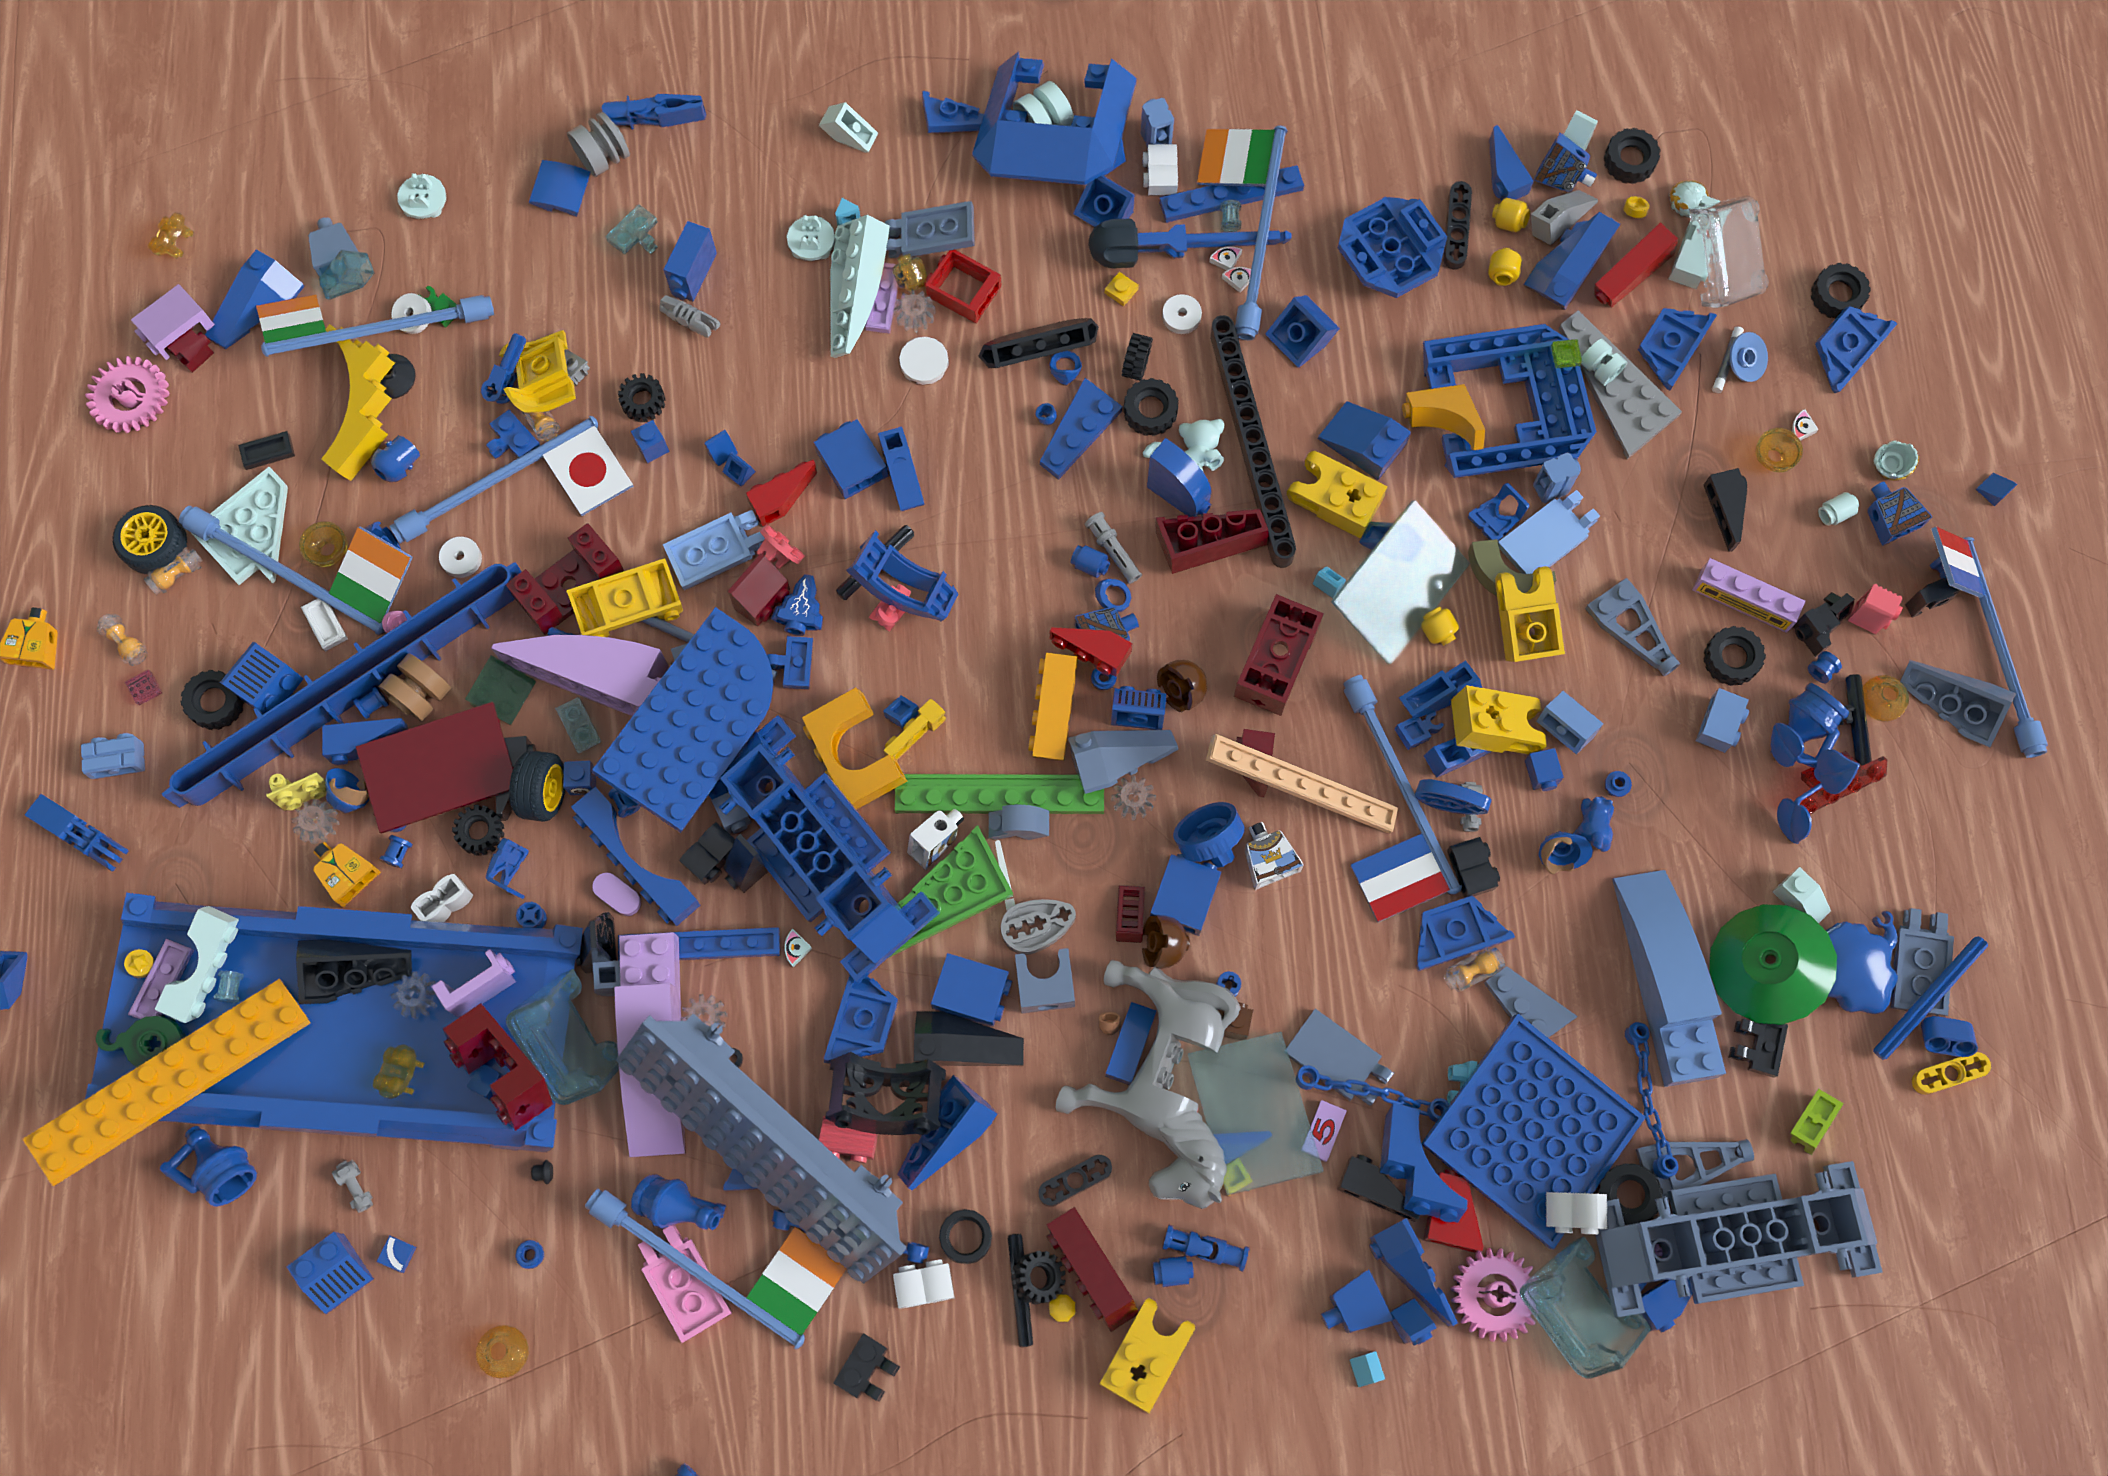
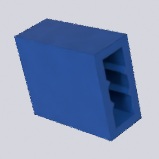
[663,221,717,302]
[814,419,888,499]
[1150,854,1221,936]
[931,953,1013,1027]

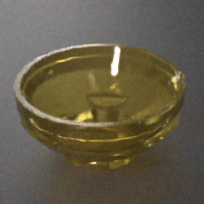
[1755,428,1803,472]
[299,522,347,567]
[1863,675,1909,721]
[476,1325,529,1378]

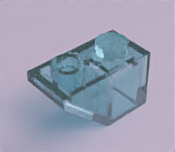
[319,250,374,299]

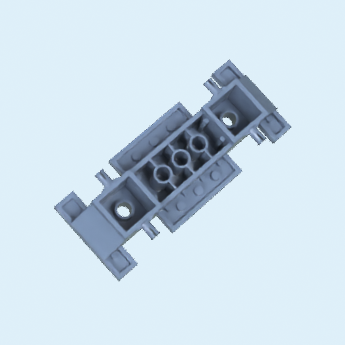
[1595,1161,1883,1318]

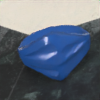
[1050,351,1082,385]
[1095,579,1131,612]

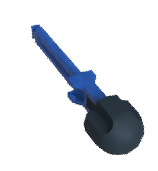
[1088,218,1292,268]

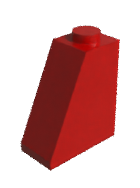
[1423,1169,1484,1253]

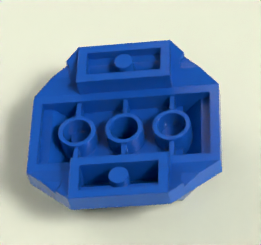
[1338,197,1447,298]

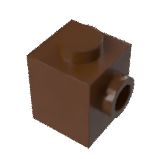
[1223,1002,1253,1041]

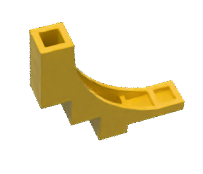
[322,324,395,481]

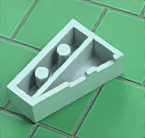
[1668,195,1731,289]

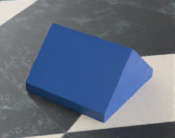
[1073,175,1135,227]

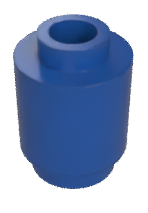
[1070,545,1110,578]
[1153,1256,1194,1287]

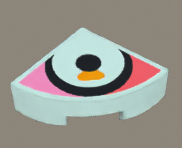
[785,929,812,967]

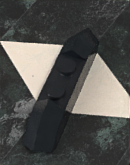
[978,318,1099,368]

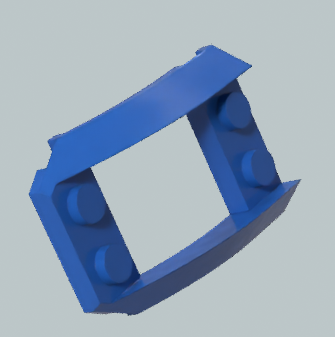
[846,530,958,622]

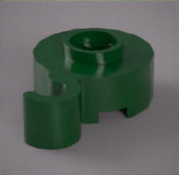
[96,1016,186,1068]

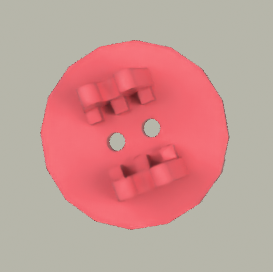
[757,524,805,569]

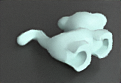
[1143,419,1224,473]

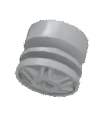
[567,111,630,177]

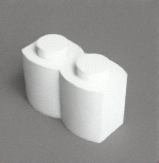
[1143,144,1178,195]
[410,874,473,923]
[1546,1192,1607,1234]
[893,1260,955,1309]

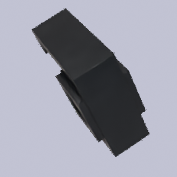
[1905,578,1961,618]

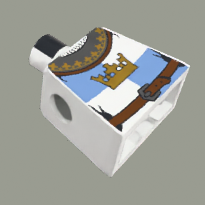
[907,809,964,870]
[1244,822,1304,890]

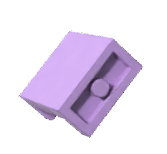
[131,284,215,360]
[432,949,516,1018]

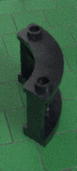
[825,1052,946,1135]

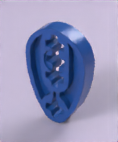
[1415,779,1492,815]

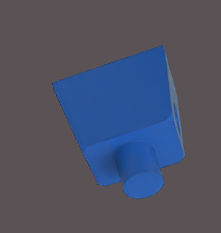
[1321,1270,1394,1333]

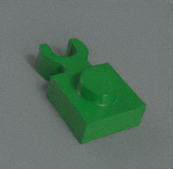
[418,286,457,328]

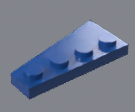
[1040,378,1123,480]

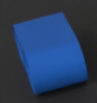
[1920,1016,1978,1057]

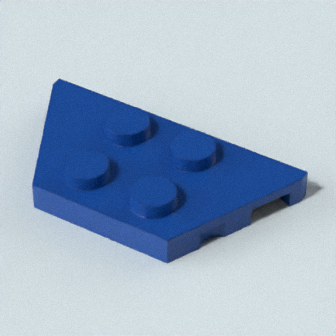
[1815,306,1897,393]
[1638,308,1717,391]
[1416,896,1515,971]
[823,974,898,1064]

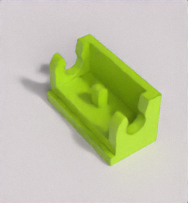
[1790,1089,1844,1156]

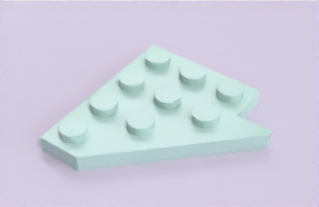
[192,467,288,585]

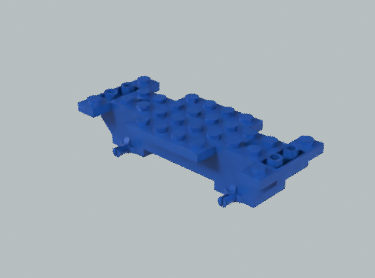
[709,715,940,983]

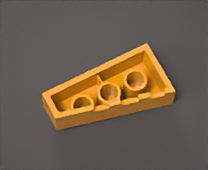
[1028,653,1078,761]

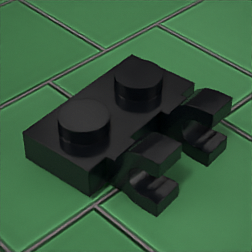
[1728,1018,1788,1078]
[833,1333,900,1402]

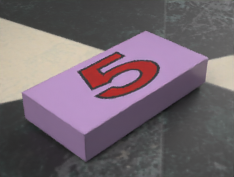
[1300,1100,1346,1162]

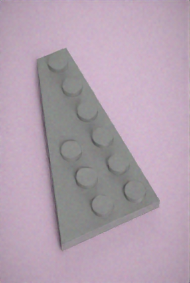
[1559,310,1682,459]

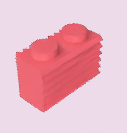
[1848,584,1903,634]
[819,1116,878,1163]

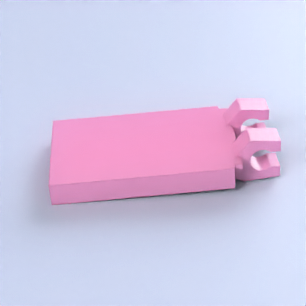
[638,1225,732,1343]

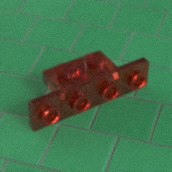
[1800,751,1888,815]

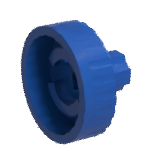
[1173,802,1245,868]

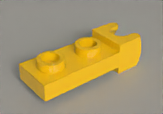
[884,699,946,760]

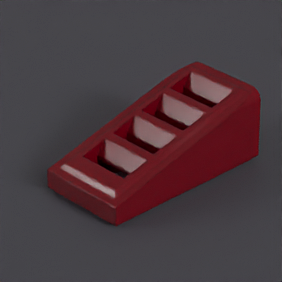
[1116,885,1145,943]

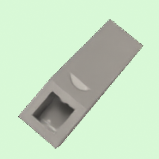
[1531,190,1598,245]

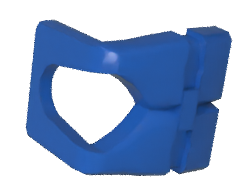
[1468,483,1529,541]
[486,838,529,899]

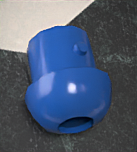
[371,435,420,483]

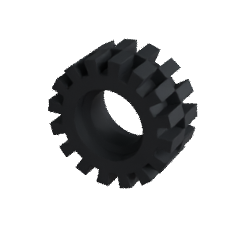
[1122,333,1153,381]
[618,373,666,422]
[452,805,505,856]
[1011,1251,1066,1304]

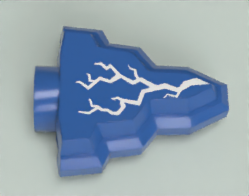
[771,574,823,636]

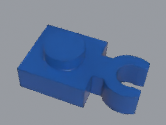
[1394,712,1444,750]

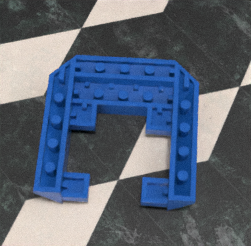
[972,51,1137,185]
[1423,324,1597,478]

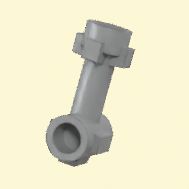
[1459,782,1483,832]
[332,1160,373,1213]

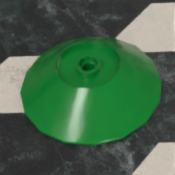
[1709,904,1837,1025]

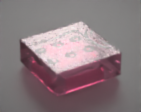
[125,669,162,705]

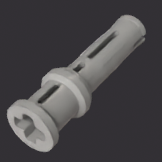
[1084,512,1142,584]

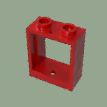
[924,249,1002,323]

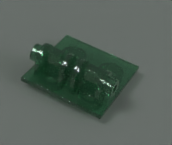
[465,655,536,725]

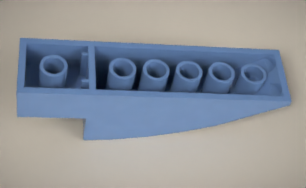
[1612,870,1726,1087]

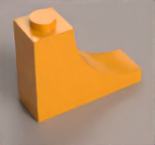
[1402,384,1485,450]

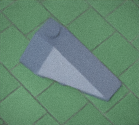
[1899,660,2016,747]
[1068,730,1178,794]

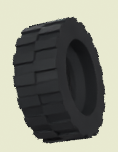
[1604,128,1661,184]
[1811,263,1871,319]
[1124,378,1179,436]
[1703,626,1766,686]
[180,670,245,730]
[1599,1163,1663,1225]

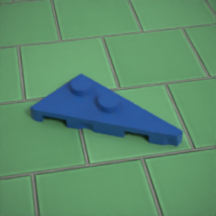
[922,91,984,133]

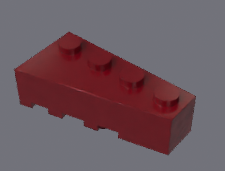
[1155,509,1269,574]

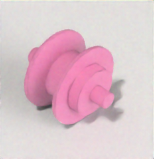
[382,611,407,633]

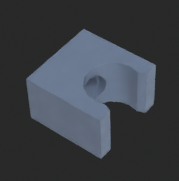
[1015,948,1075,1013]

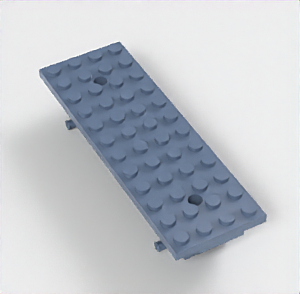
[616,1013,907,1284]

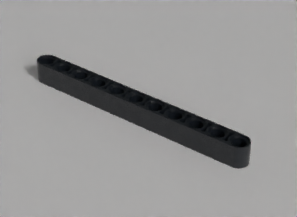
[1210,315,1296,568]

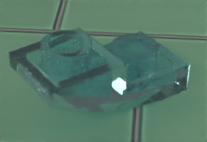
[555,697,602,754]

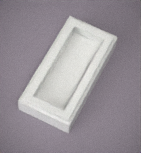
[301,598,348,651]

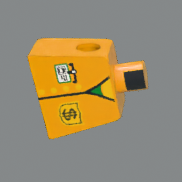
[0,607,58,670]
[313,842,381,908]

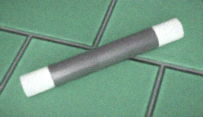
[1712,326,1744,393]

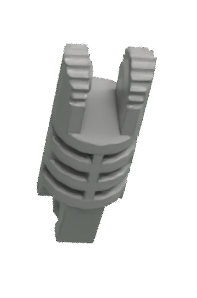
[660,295,720,338]

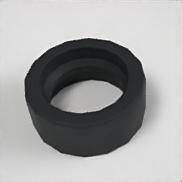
[939,1209,992,1264]

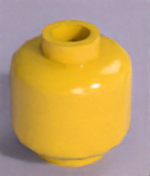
[1492,198,1531,232]
[1488,248,1522,286]
[1421,606,1459,646]

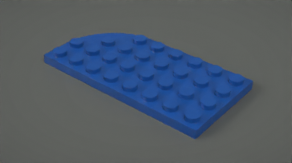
[592,607,773,833]

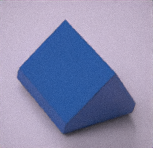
[722,452,756,486]

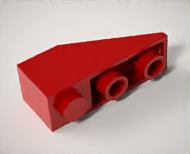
[746,460,817,527]
[1049,627,1133,677]

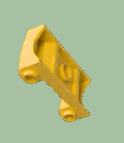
[567,558,683,637]

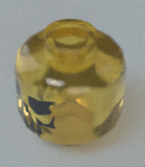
[892,254,927,292]

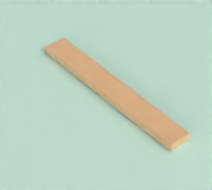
[1206,734,1398,833]

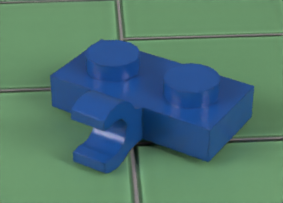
[486,410,540,459]
[767,636,813,690]

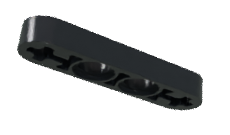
[1444,181,1472,270]

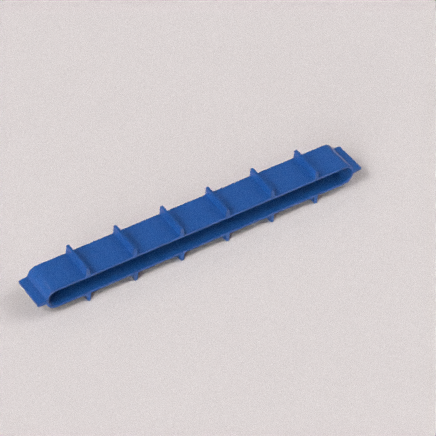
[162,562,522,808]

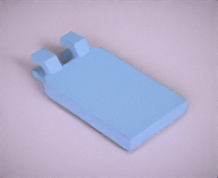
[1498,490,1600,574]
[663,510,765,590]

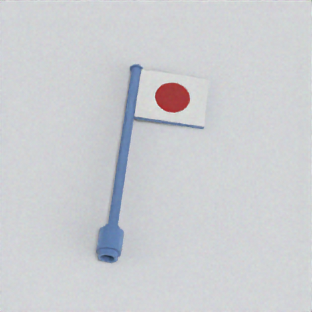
[389,416,633,543]

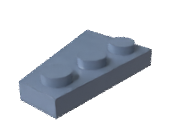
[1484,966,1578,1038]

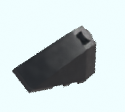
[576,912,617,973]
[296,939,412,1004]
[914,1011,1024,1066]

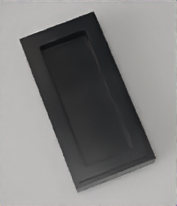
[238,431,295,470]

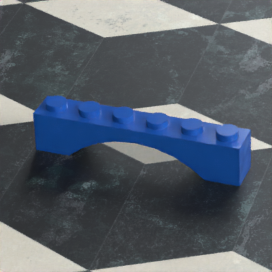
[571,787,701,926]

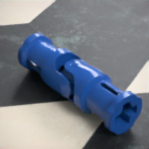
[1162,1225,1249,1272]

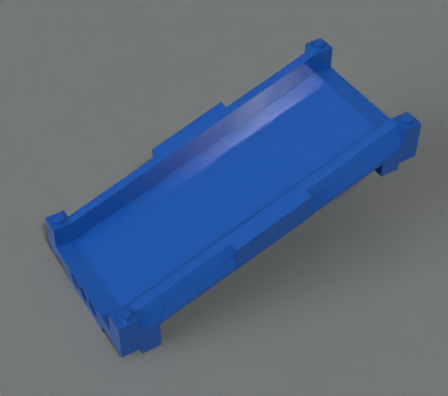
[85,892,583,1152]

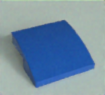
[529,160,591,217]

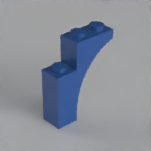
[1380,1103,1467,1223]

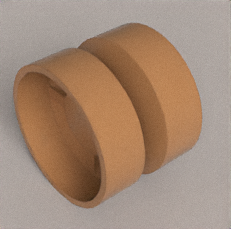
[379,653,452,722]

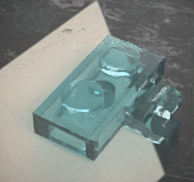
[605,204,658,255]

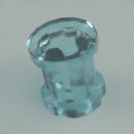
[1220,200,1242,232]
[214,971,244,1003]

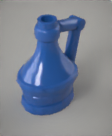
[1770,683,1849,769]
[160,1126,257,1207]
[631,1174,726,1230]

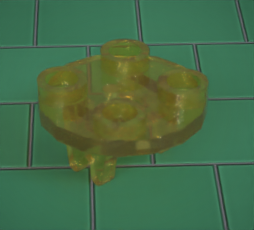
[148,212,194,258]
[373,1044,424,1099]

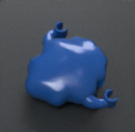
[1826,911,1898,1014]

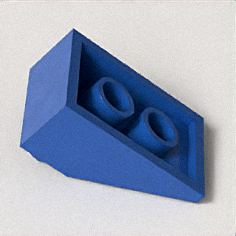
[1318,401,1411,480]

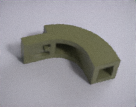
[1468,539,1557,596]

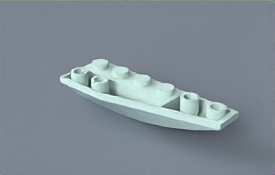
[830,215,890,358]

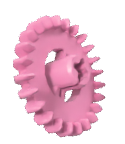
[85,356,170,433]
[1450,1248,1543,1342]

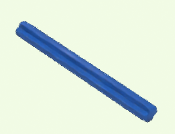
[1873,936,1988,1060]

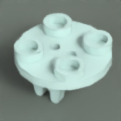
[397,173,446,219]
[787,215,835,261]

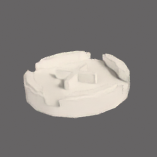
[899,337,949,385]

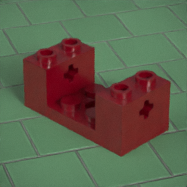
[506,523,624,635]
[1234,594,1324,716]
[443,1003,553,1131]

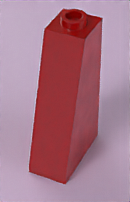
[1594,222,1678,308]

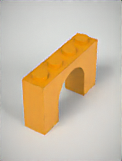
[802,687,908,810]

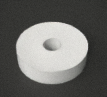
[391,293,432,334]
[1162,295,1202,334]
[439,537,482,578]

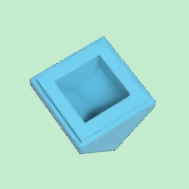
[835,198,860,226]
[1313,567,1346,598]
[1349,1351,1385,1387]

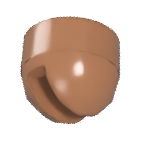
[1099,1012,1120,1035]

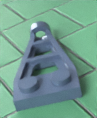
[1585,578,1680,676]
[1636,1139,1754,1200]

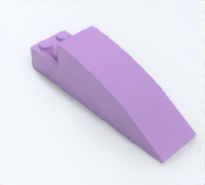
[492,635,669,716]
[614,932,685,1157]

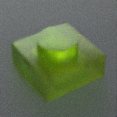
[1551,339,1582,368]

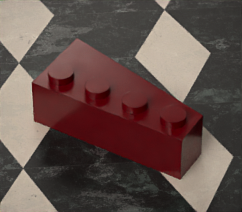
[1046,1207,1138,1332]

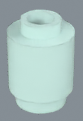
[1818,492,1859,526]

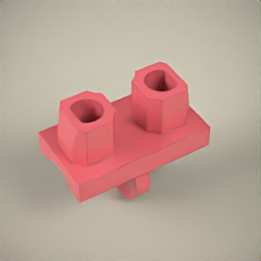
[869,584,911,632]

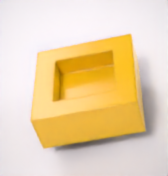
[1105,272,1139,306]

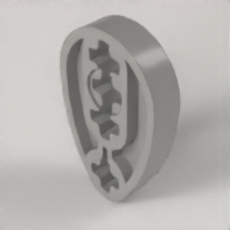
[1001,899,1076,955]

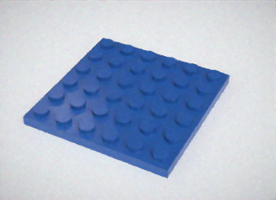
[1422,1014,1646,1249]

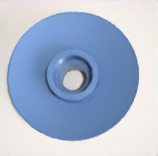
[1730,332,1768,382]

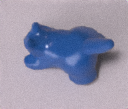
[1573,796,1614,852]

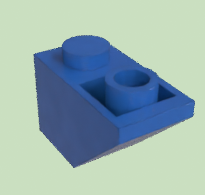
[1390,1298,1437,1346]

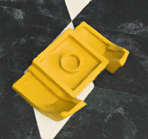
[499,330,576,413]

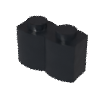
[679,822,735,885]
[1447,837,1500,898]

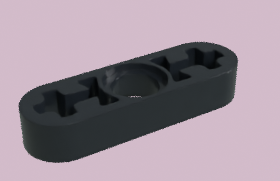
[1038,1155,1112,1207]

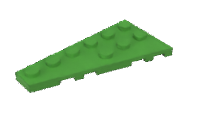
[887,825,1014,959]

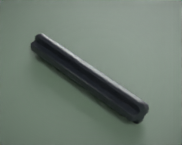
[836,525,914,600]
[1846,674,1873,774]
[1007,1234,1033,1347]

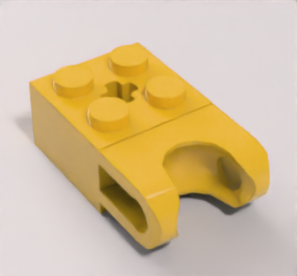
[1286,451,1388,539]
[1495,566,1565,662]
[1451,685,1547,754]
[1099,1298,1195,1414]

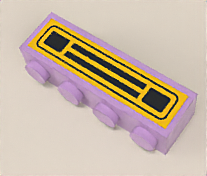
[1692,558,1805,633]

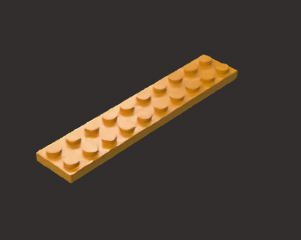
[23,979,310,1186]

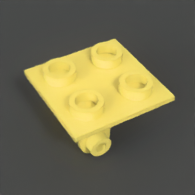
[266,773,326,811]

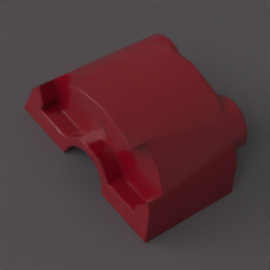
[165,326,214,373]

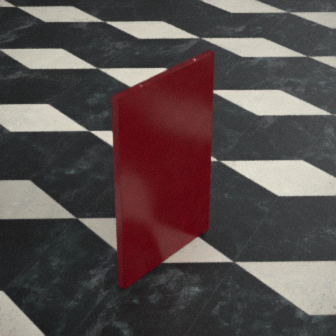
[356,702,514,834]

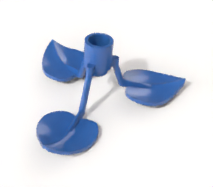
[1771,723,1860,844]

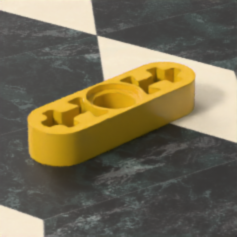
[1912,1052,1991,1095]

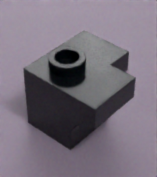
[1793,603,1841,657]

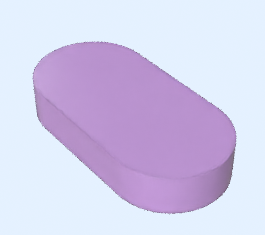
[593,873,641,916]

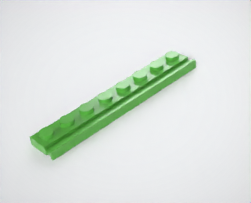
[895,774,1104,814]

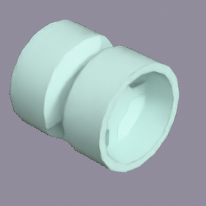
[1579,339,1627,386]

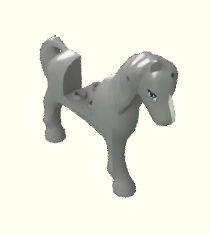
[1056,960,1240,1209]

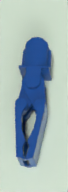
[602,94,706,130]
[24,794,129,871]

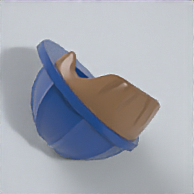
[325,768,369,813]
[1538,831,1593,874]

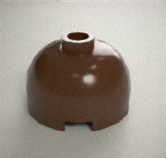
[1157,660,1207,712]
[1142,915,1190,969]

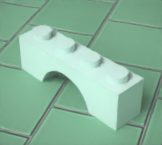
[155,906,239,1023]

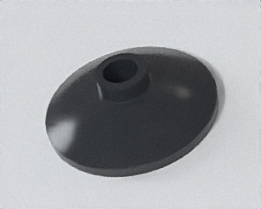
[380,354,416,399]

